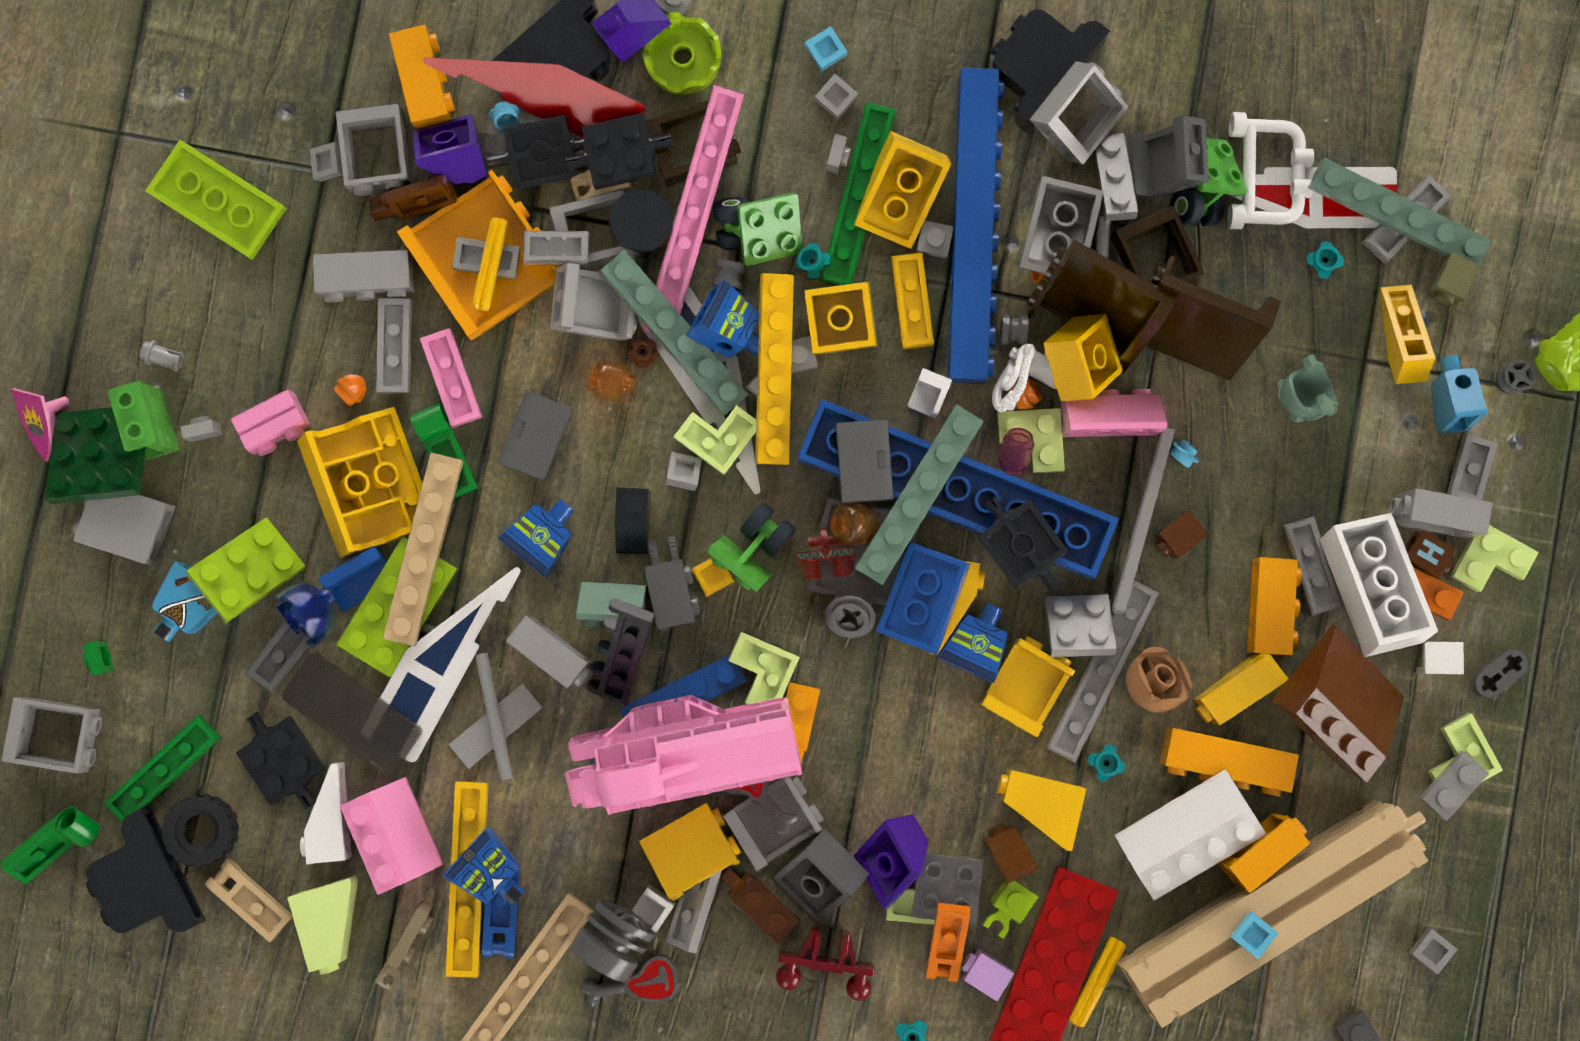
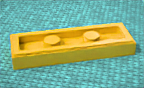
[891,253,934,350]

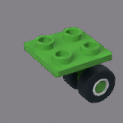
[1169,138,1247,227]
[713,193,803,266]
[707,502,796,592]

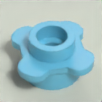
[1169,439,1199,468]

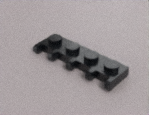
[587,599,655,706]

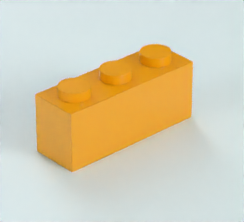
[389,24,455,129]
[1247,557,1302,656]

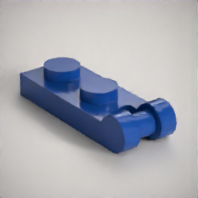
[482,869,521,959]

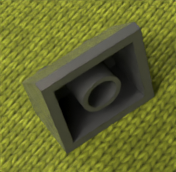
[773,828,869,923]

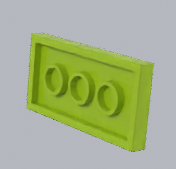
[145,140,287,260]
[336,536,459,678]

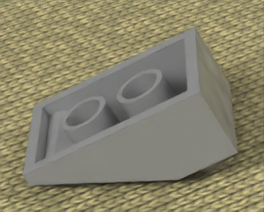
[1019,176,1104,274]

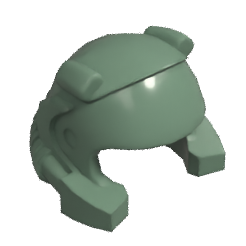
[1277,354,1339,422]

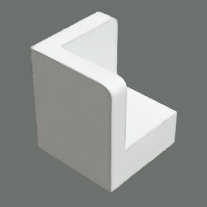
[908,368,952,419]
[1416,642,1464,674]
[632,884,676,933]

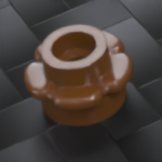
[628,337,659,368]

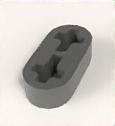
[1470,649,1528,698]

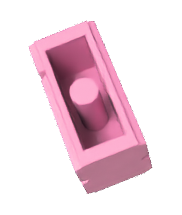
[231,389,311,456]

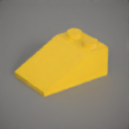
[854,131,951,249]

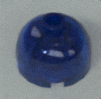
[273,583,336,648]

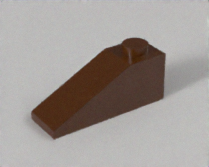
[982,823,1039,883]

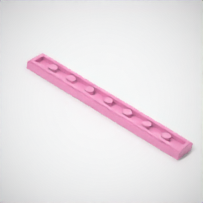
[643,85,744,332]

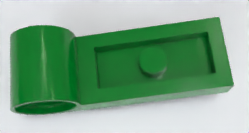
[410,403,479,500]
[0,806,100,885]

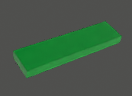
[103,715,222,823]

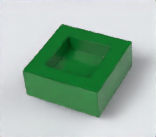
[83,641,115,675]

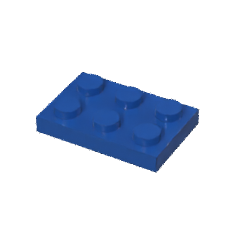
[876,541,971,654]

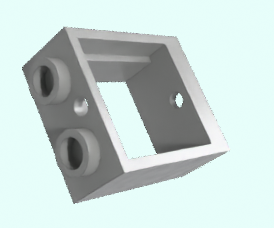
[1030,62,1129,165]
[336,104,413,196]
[550,189,641,270]
[1389,488,1493,539]
[506,616,593,689]
[1,697,102,774]

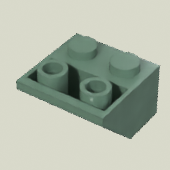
[576,582,648,628]

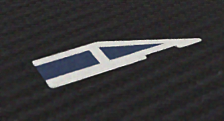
[636,286,760,494]
[362,567,521,762]

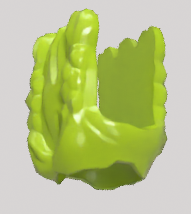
[1535,313,1580,391]

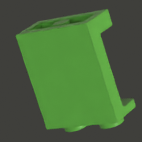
[108,381,180,460]

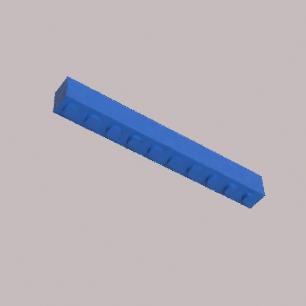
[947,68,1004,384]

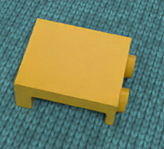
[979,636,1075,737]
[639,803,742,901]

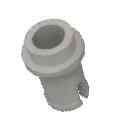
[140,340,184,372]

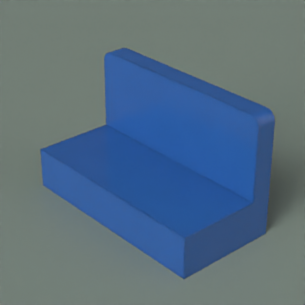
[318,547,387,611]

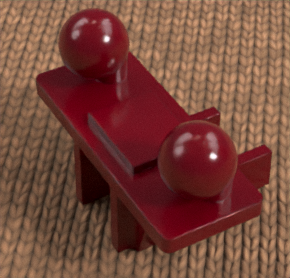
[776,926,875,1001]

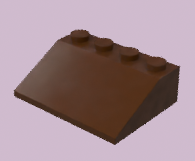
[1272,625,1404,783]

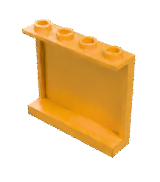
[397,170,560,341]

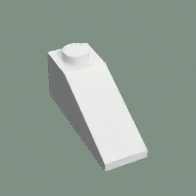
[300,762,352,864]

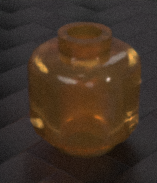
[587,360,635,403]
[830,503,878,546]

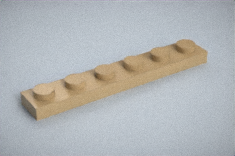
[383,453,463,646]
[461,892,595,1041]

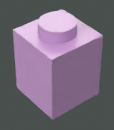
[961,948,1014,1001]

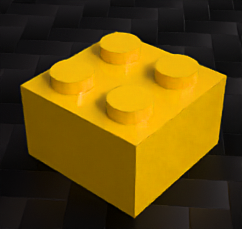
[804,282,878,355]
[1043,314,1123,401]

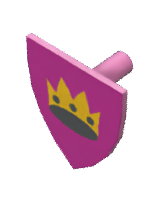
[11,388,70,462]

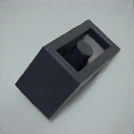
[615,487,651,555]

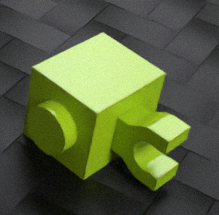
[982,879,1039,939]

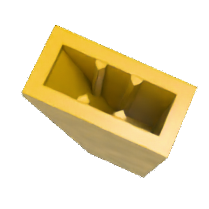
[1194,653,1288,725]
[997,769,1087,851]

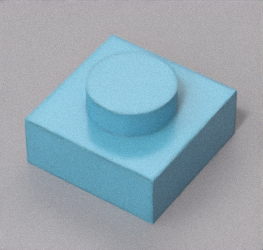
[805,26,848,72]
[1229,910,1278,959]

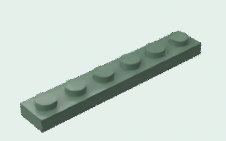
[1308,158,1491,265]
[599,250,749,416]
[855,404,984,585]

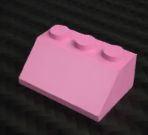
[1061,389,1167,437]
[340,777,444,895]

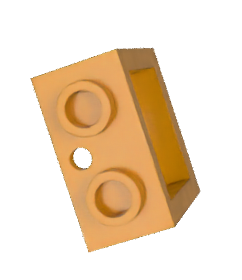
[1217,813,1310,893]

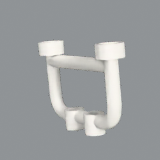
[1227,112,1314,229]

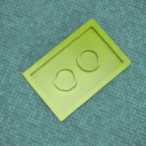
[186,517,305,623]

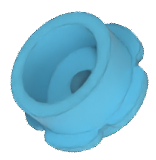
[489,102,520,131]

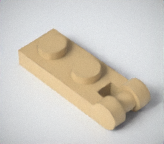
[205,858,293,943]

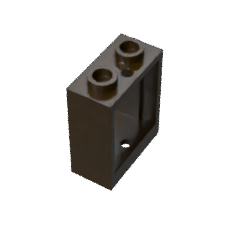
[646,100,741,187]
[1111,205,1205,286]

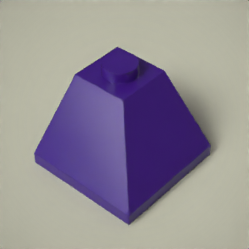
[592,0,672,63]
[412,114,487,184]
[853,814,929,910]

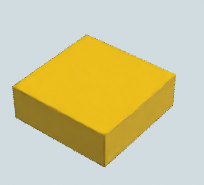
[691,558,734,597]

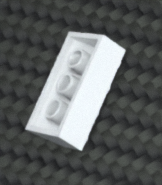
[1115,769,1266,900]

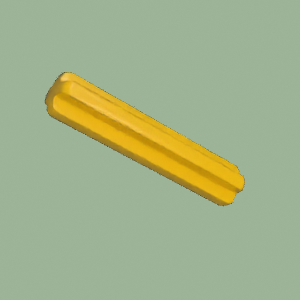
[472,217,508,311]
[1069,937,1126,1028]

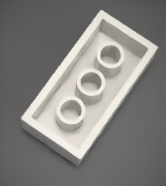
[1319,513,1438,657]

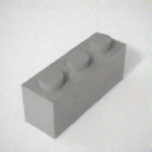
[313,250,415,302]

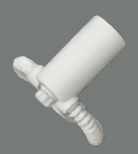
[992,344,1056,412]

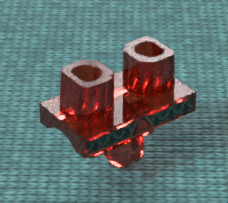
[796,527,855,580]

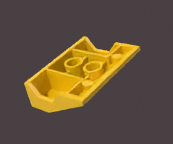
[297,407,423,559]

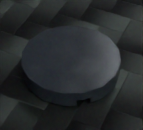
[609,189,673,253]

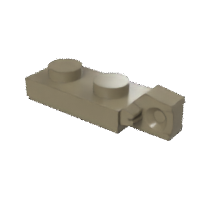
[375,901,434,991]

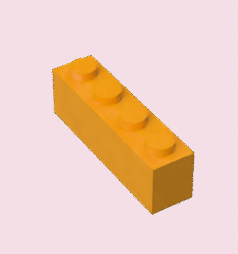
[1160,727,1299,797]

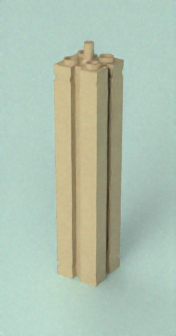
[1118,800,1428,1028]

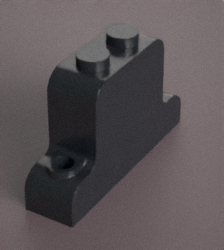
[492,0,611,82]
[991,9,1110,135]
[86,807,206,933]

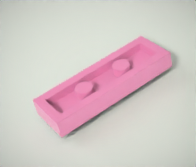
[420,328,483,428]

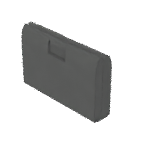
[497,390,573,481]
[836,420,893,504]

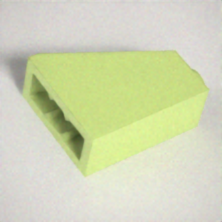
[287,875,358,975]

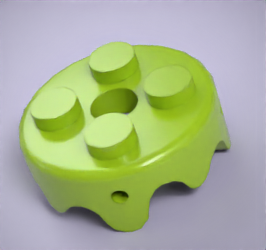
[643,12,722,95]

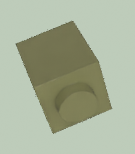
[1427,252,1481,306]

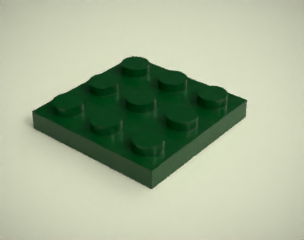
[45,407,146,504]

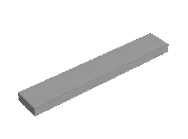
[1111,428,1175,616]
[1046,580,1159,763]

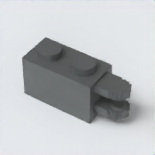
[644,536,701,630]

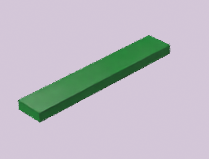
[820,102,896,286]

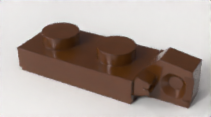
[369,174,457,221]
[720,866,800,944]

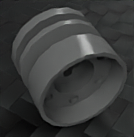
[570,899,656,983]

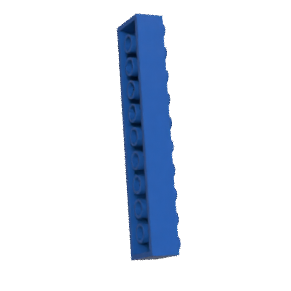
[797,399,1119,580]

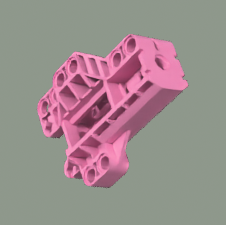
[565,695,802,815]

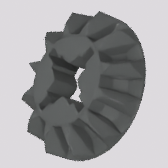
[825,592,876,638]

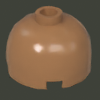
[1125,646,1192,713]

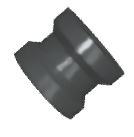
[712,260,747,292]
[999,314,1028,347]
[1496,360,1536,394]

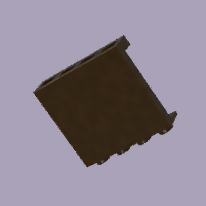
[1027,239,1177,374]
[1146,256,1281,380]

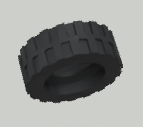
[161,794,239,867]

